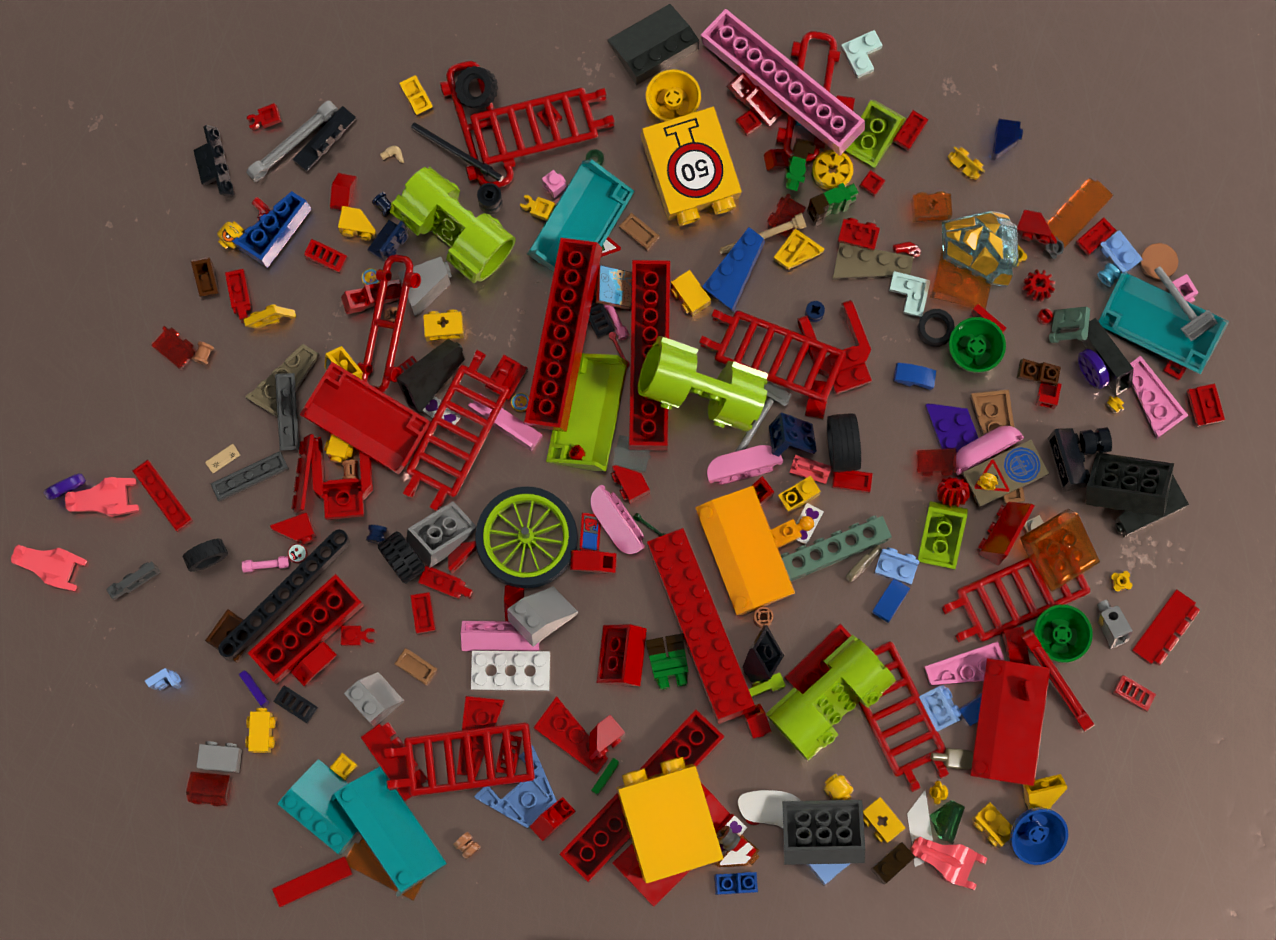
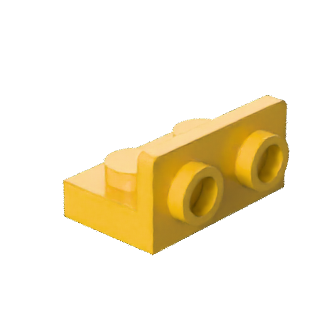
[972,802,1012,848]

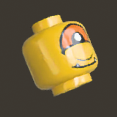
[217,221,245,249]
[824,774,853,800]

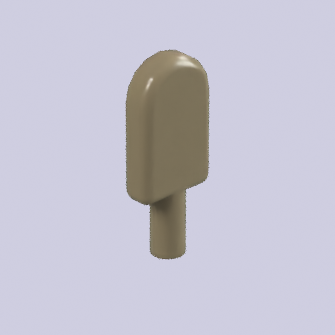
[846,545,882,582]
[930,748,974,770]

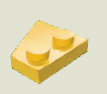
[773,229,825,270]
[244,304,296,328]

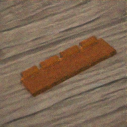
[1048,178,1113,248]
[347,837,425,901]

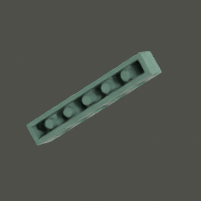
[781,515,892,582]

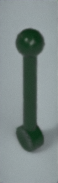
[633,513,666,536]

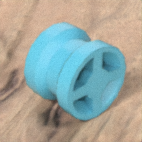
[1097,263,1121,287]

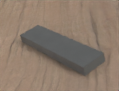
[275,373,299,451]
[211,451,289,502]

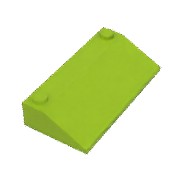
[546,353,628,471]

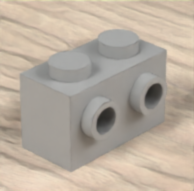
[197,741,242,773]

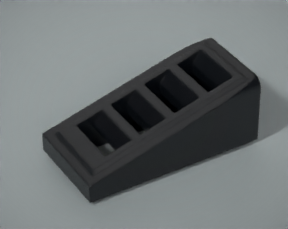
[589,295,615,338]
[273,685,318,724]

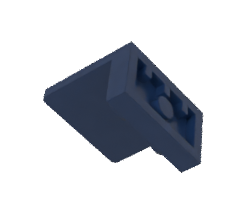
[367,220,408,262]
[769,412,817,457]

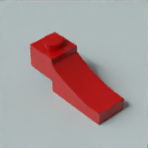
[726,73,782,126]
[341,279,402,314]
[1002,626,1030,665]

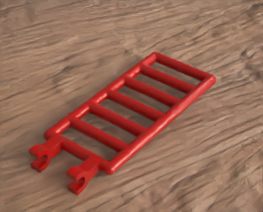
[470,88,615,165]
[699,309,846,402]
[942,542,1091,643]
[858,641,949,792]
[384,722,535,796]

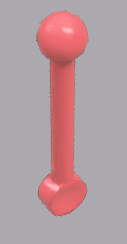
[609,332,630,367]

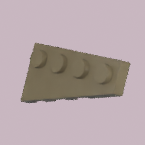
[832,243,914,280]
[245,344,320,417]

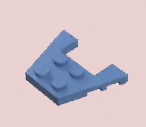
[474,745,557,828]

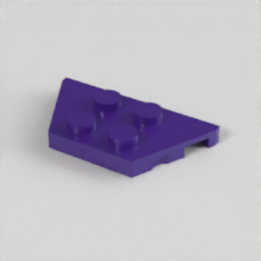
[925,403,978,474]

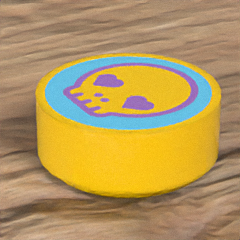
[362,268,380,285]
[511,393,529,413]

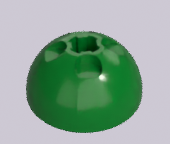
[949,317,1006,373]
[1034,605,1093,663]

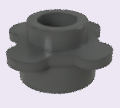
[1045,236,1064,259]

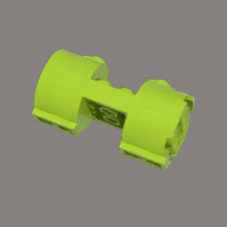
[390,166,516,283]
[638,336,768,432]
[766,635,896,761]

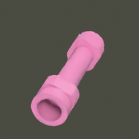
[603,304,630,340]
[242,556,290,573]

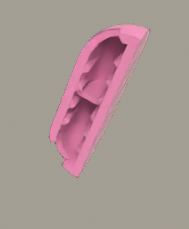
[953,426,1024,476]
[707,445,783,485]
[591,485,645,554]

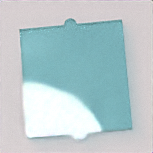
[613,435,651,472]

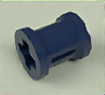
[372,192,391,217]

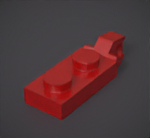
[225,269,251,323]
[418,565,473,599]

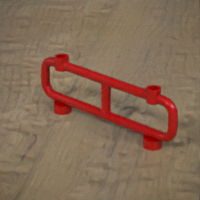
[776,31,840,161]
[440,61,516,188]
[357,254,421,392]

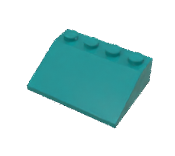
[278,759,359,855]

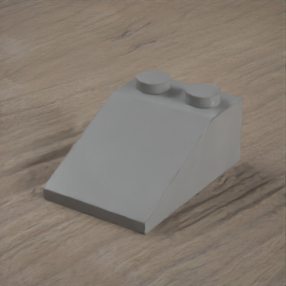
[406,501,477,568]
[507,586,578,647]

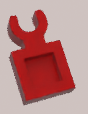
[247,103,282,130]
[341,626,375,646]

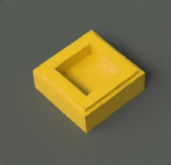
[330,753,358,781]

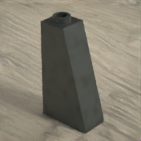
[1082,318,1134,396]
[396,339,465,413]
[1115,475,1189,537]

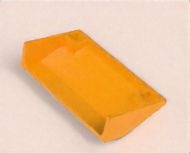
[695,486,795,615]

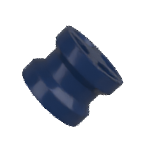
[805,301,825,323]
[366,525,388,544]

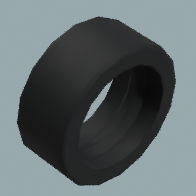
[917,309,955,347]

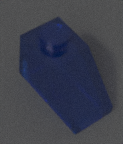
[991,119,1023,160]

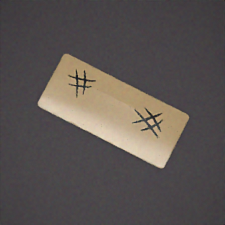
[205,444,240,473]

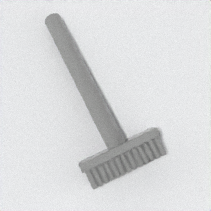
[1154,266,1217,341]
[735,381,792,452]

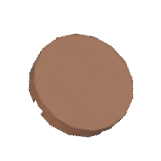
[1140,243,1178,281]

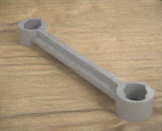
[246,101,338,182]

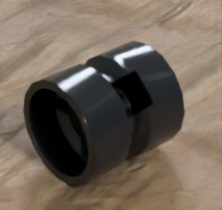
[477,183,503,214]
[1079,427,1112,456]

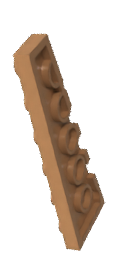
[971,390,1025,505]

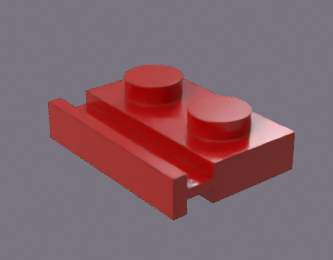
[485,355,528,401]
[1187,383,1225,427]

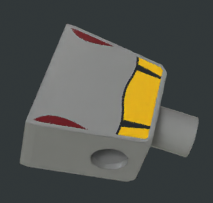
[1097,600,1133,649]

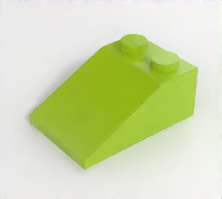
[845,100,906,168]
[918,501,968,569]

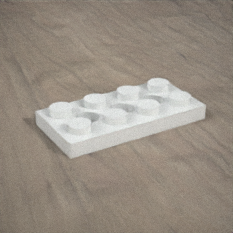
[471,651,550,691]

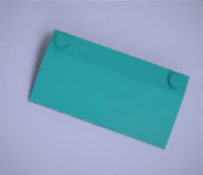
[527,159,635,271]
[1098,272,1229,374]
[331,767,447,897]

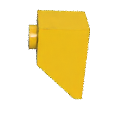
[1023,774,1067,809]

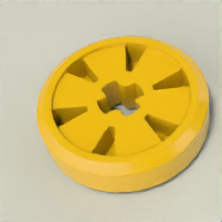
[812,150,853,191]

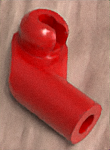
[252,197,270,221]
[893,242,921,258]

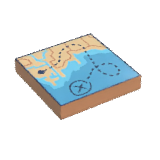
[596,265,632,310]

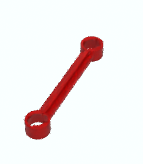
[1020,629,1094,731]

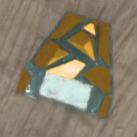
[942,211,1018,287]

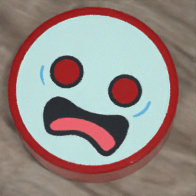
[288,544,308,564]

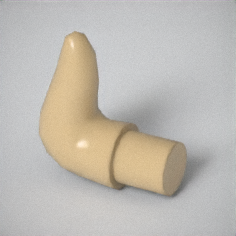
[380,146,404,163]

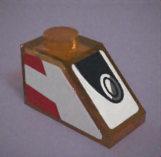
[715,834,760,868]

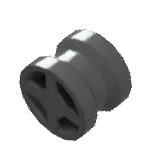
[716,826,740,851]

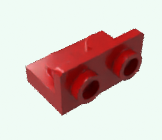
[838,218,880,251]

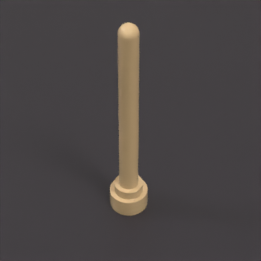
[719,213,807,254]

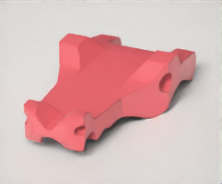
[65,477,139,517]
[11,545,87,592]
[910,837,987,890]

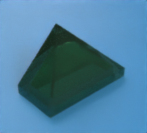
[930,800,965,844]

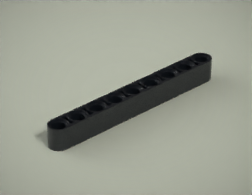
[218,529,350,660]

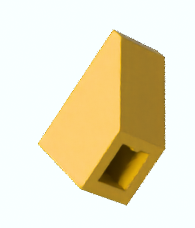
[338,206,377,240]
[778,475,821,512]

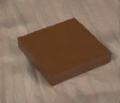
[205,609,251,663]

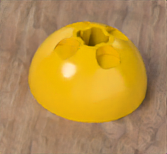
[646,69,701,122]

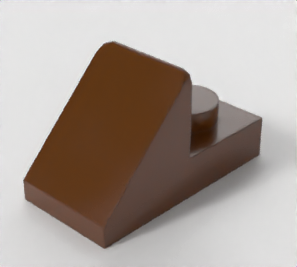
[191,257,219,297]

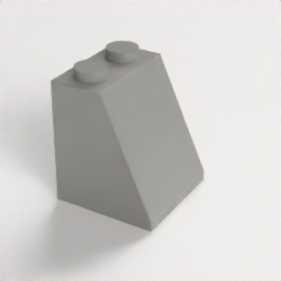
[398,256,452,317]
[344,672,404,727]

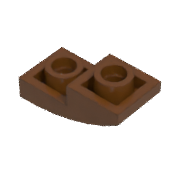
[1017,358,1061,386]

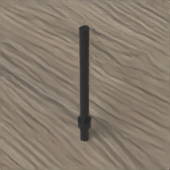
[411,122,504,182]

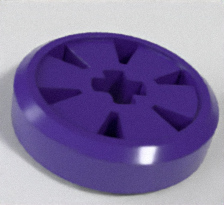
[1078,349,1109,389]
[43,473,86,500]

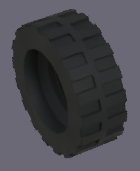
[455,66,498,109]
[182,538,228,572]

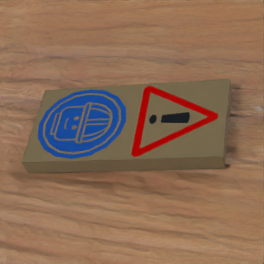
[962,440,1049,507]

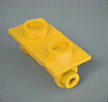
[948,146,985,180]

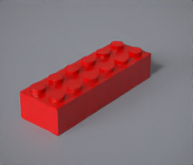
[248,574,364,684]

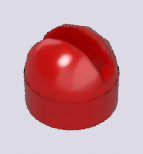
[1037,308,1053,325]
[569,445,586,461]

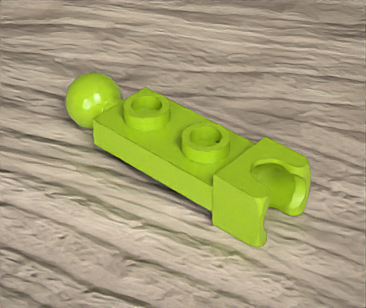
[749,672,786,698]

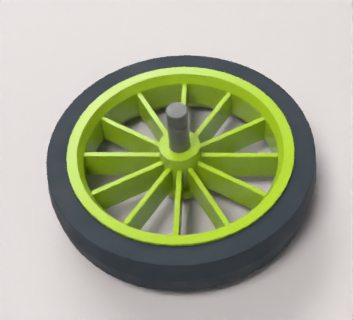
[475,487,578,588]

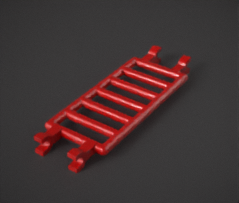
[403,350,513,511]

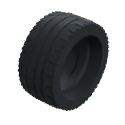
[827,413,861,472]

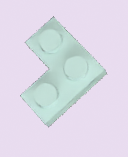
[841,30,883,79]
[889,271,931,318]

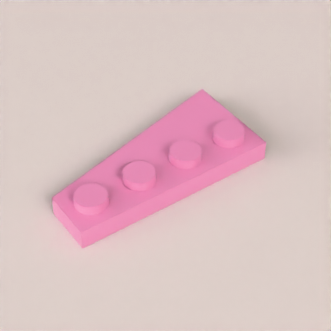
[1130,356,1188,439]
[924,642,1005,685]

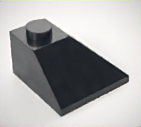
[742,625,784,683]

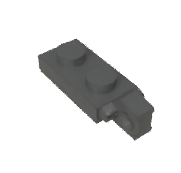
[106,561,160,600]

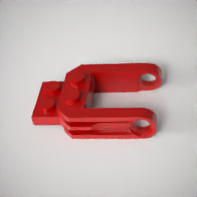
[797,300,872,395]
[311,437,373,520]

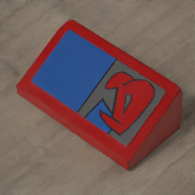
[579,513,601,551]

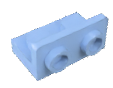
[1100,230,1143,273]
[874,547,920,585]
[145,668,182,691]
[919,685,962,732]

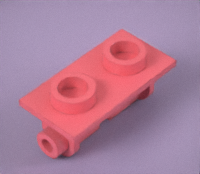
[789,455,831,484]

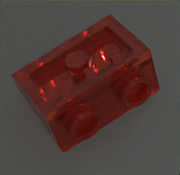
[767,193,806,240]
[151,326,196,370]
[917,448,957,477]
[186,772,231,806]

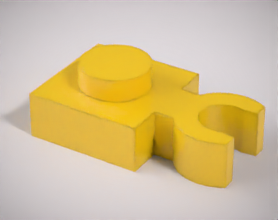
[520,195,556,221]

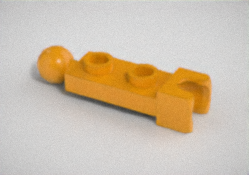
[771,516,814,548]

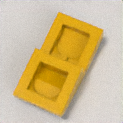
[399,75,433,116]

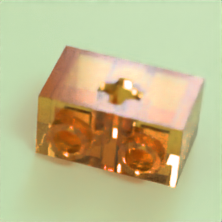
[911,191,952,222]

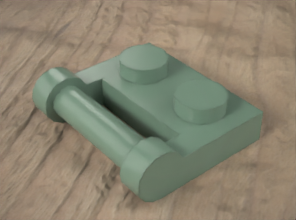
[1049,307,1090,343]

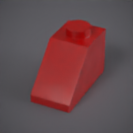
[270,512,316,544]

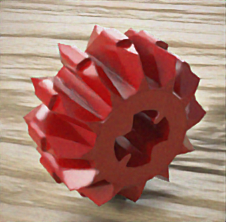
[1023,269,1055,302]
[937,476,970,507]

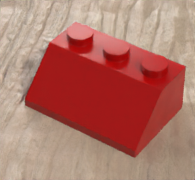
[596,624,647,686]

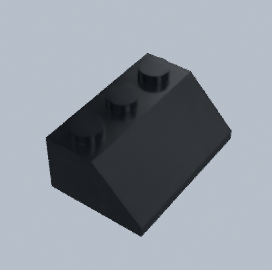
[1048,428,1090,492]

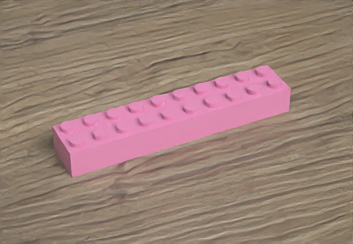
[701,9,865,156]

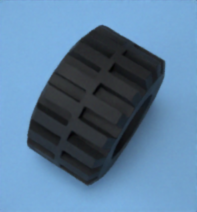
[378,531,425,584]

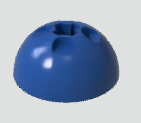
[1010,807,1068,865]

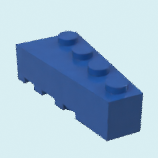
[232,191,312,268]
[702,227,765,313]

